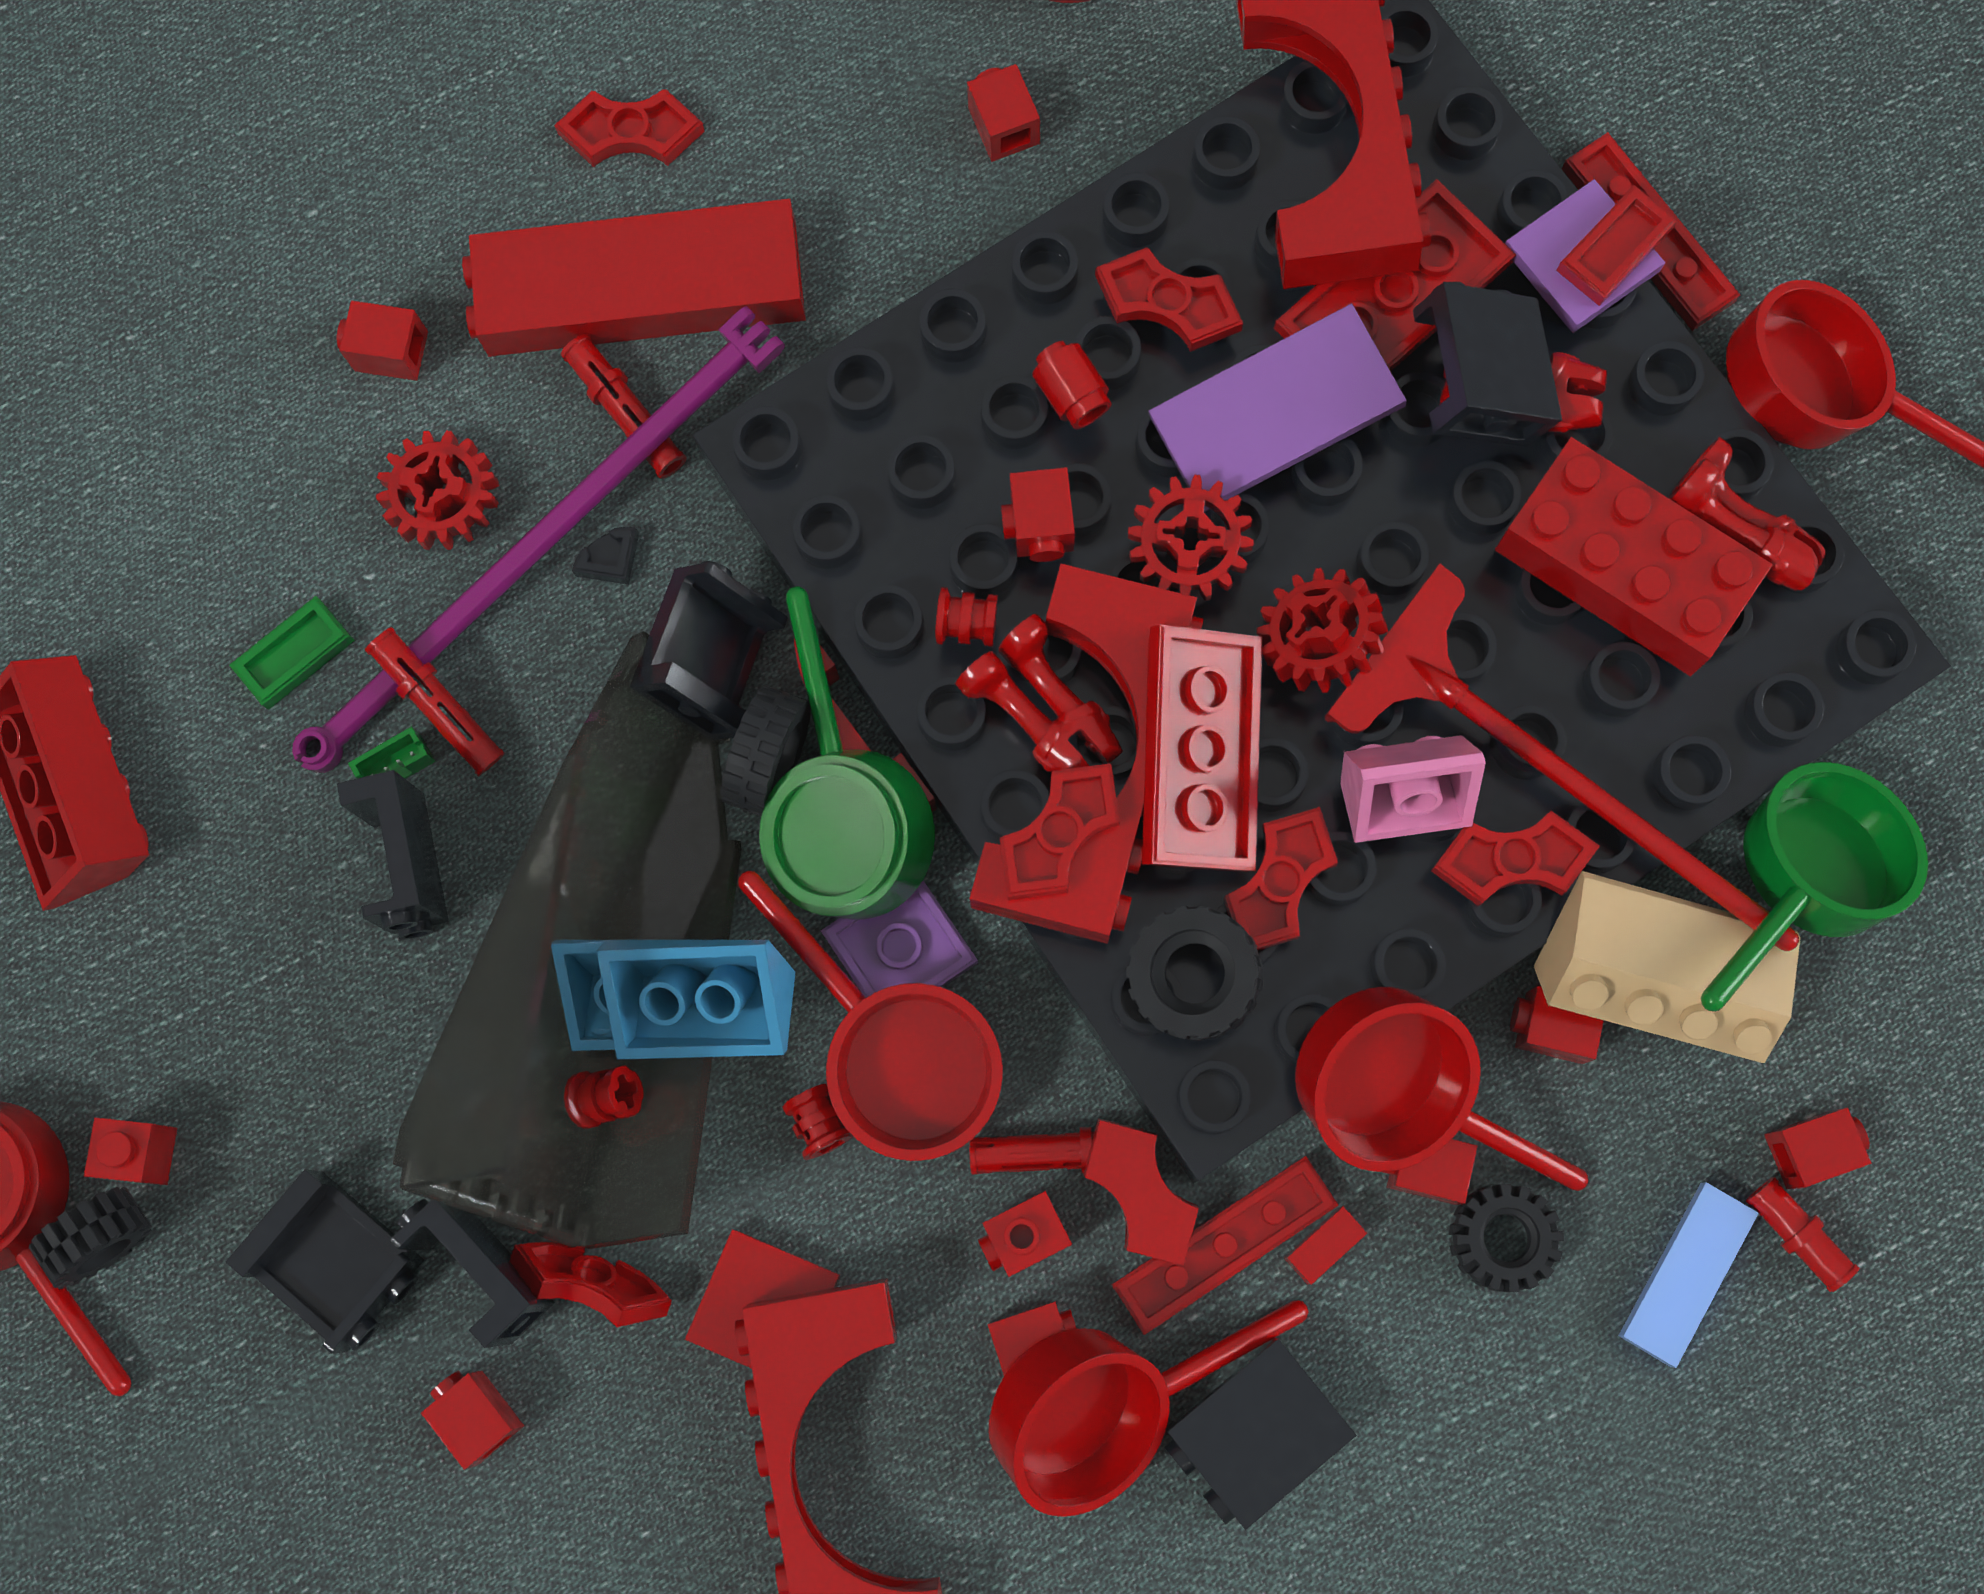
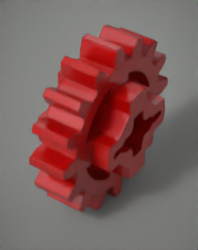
[376,430,499,550]
[1128,474,1254,601]
[1257,568,1388,693]

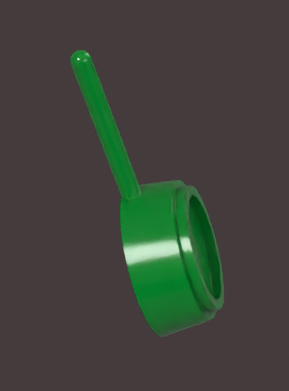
[759,586,935,920]
[1700,762,1928,1012]

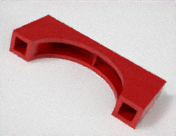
[1236,0,1431,289]

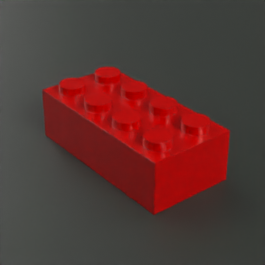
[1495,437,1773,677]

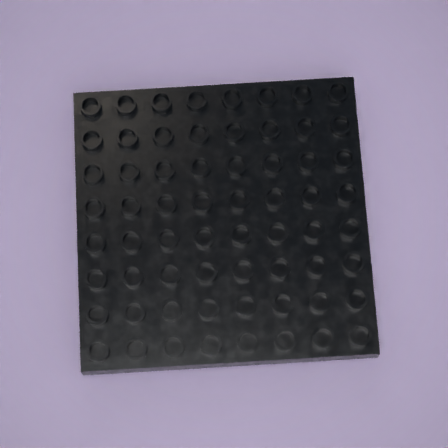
[693,0,1951,1184]

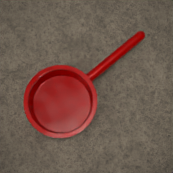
[1726,280,1984,469]
[738,870,1003,1161]
[1295,987,1589,1191]
[0,1101,132,1396]
[989,1300,1309,1517]

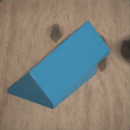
[551,940,796,1059]

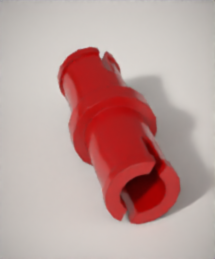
[1745,1177,1860,1292]

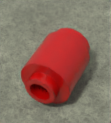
[1032,341,1112,429]

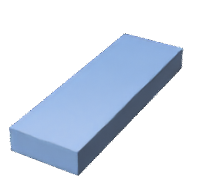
[1618,1182,1759,1368]

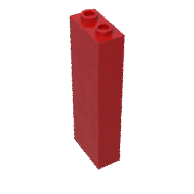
[462,199,806,357]

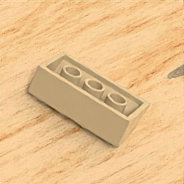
[1534,871,1800,1063]

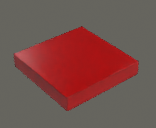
[685,1229,840,1369]

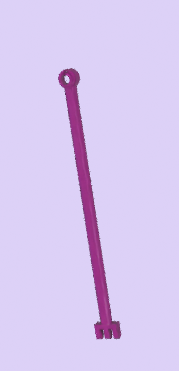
[292,306,785,773]

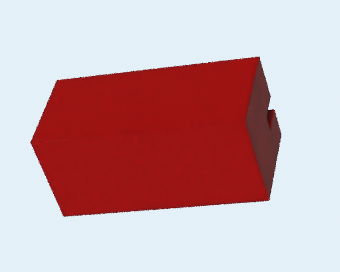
[1284,1206,1367,1285]

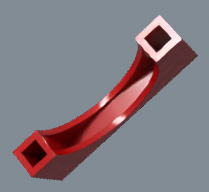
[969,564,1204,944]
[735,1278,943,1594]

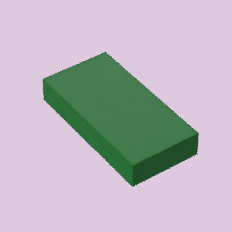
[229,596,355,710]

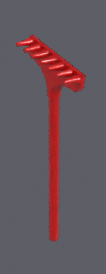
[1325,563,1799,951]

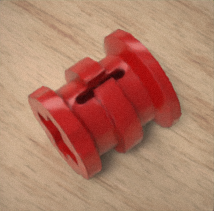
[935,587,998,647]
[564,1065,644,1129]
[782,1084,853,1160]

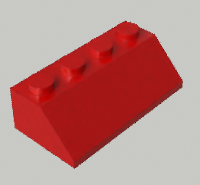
[0,655,150,911]

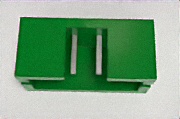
[348,726,436,779]

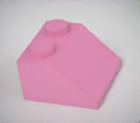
[1340,735,1486,843]

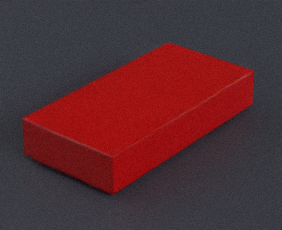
[1556,185,1678,306]

